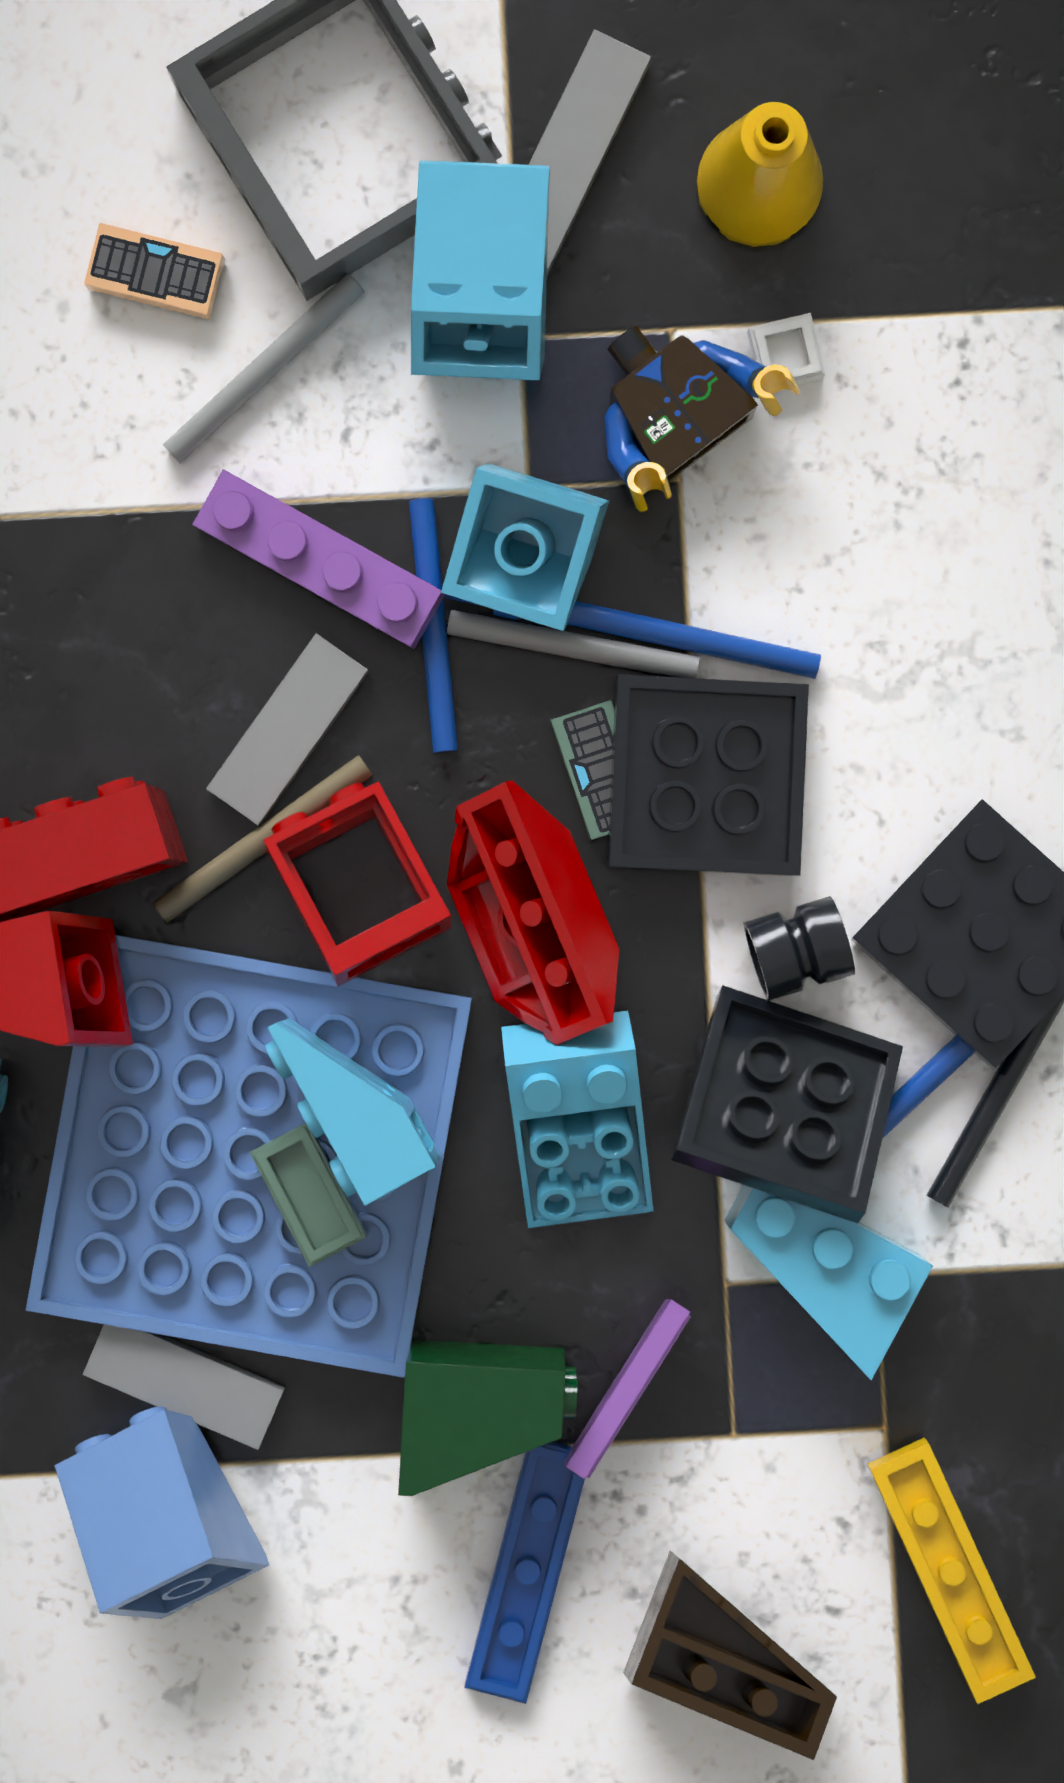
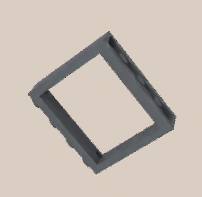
[166,0,502,301]

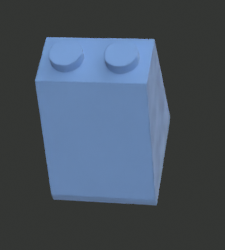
[54,1406,270,1619]

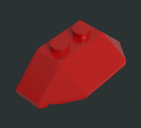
[447,780,619,1045]

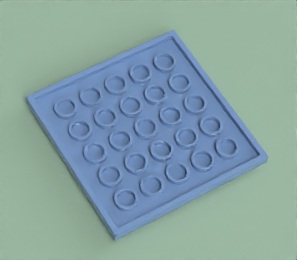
[26,934,472,1378]

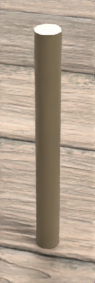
[153,755,373,923]

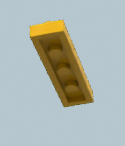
[867,1437,1036,1704]

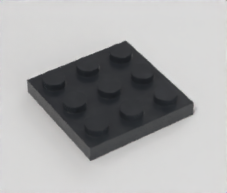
[607,674,809,876]
[851,799,1064,1070]
[671,985,903,1223]

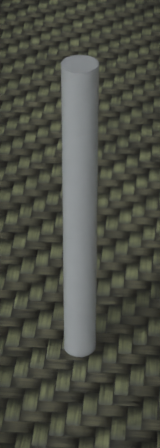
[163,273,365,463]
[447,609,700,678]

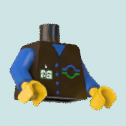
[604,326,800,512]

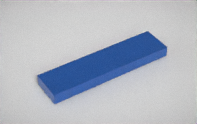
[464,1441,585,1704]

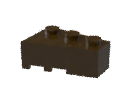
[623,1551,837,1760]

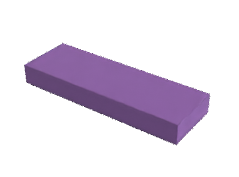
[563,1299,691,1479]

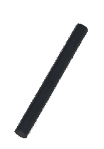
[926,996,1064,1208]

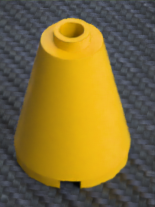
[697,102,823,247]

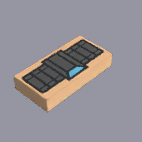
[84,223,225,320]

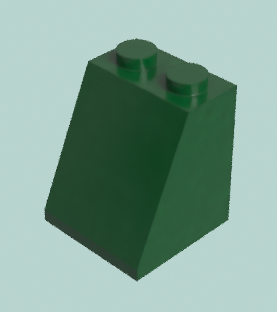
[398,1339,578,1496]

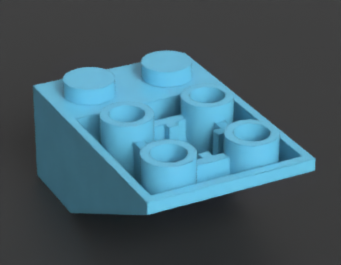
[411,160,550,380]
[501,1010,654,1228]
[265,1018,441,1206]

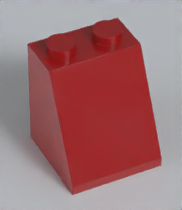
[0,911,133,1047]

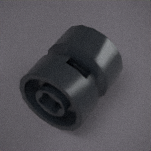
[743,896,855,1001]

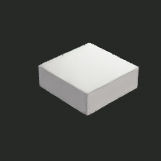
[747,313,825,385]

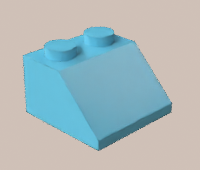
[441,463,609,631]

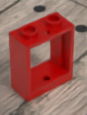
[263,781,451,987]

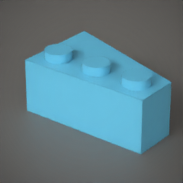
[724,1185,933,1380]

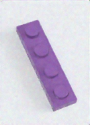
[192,469,445,650]

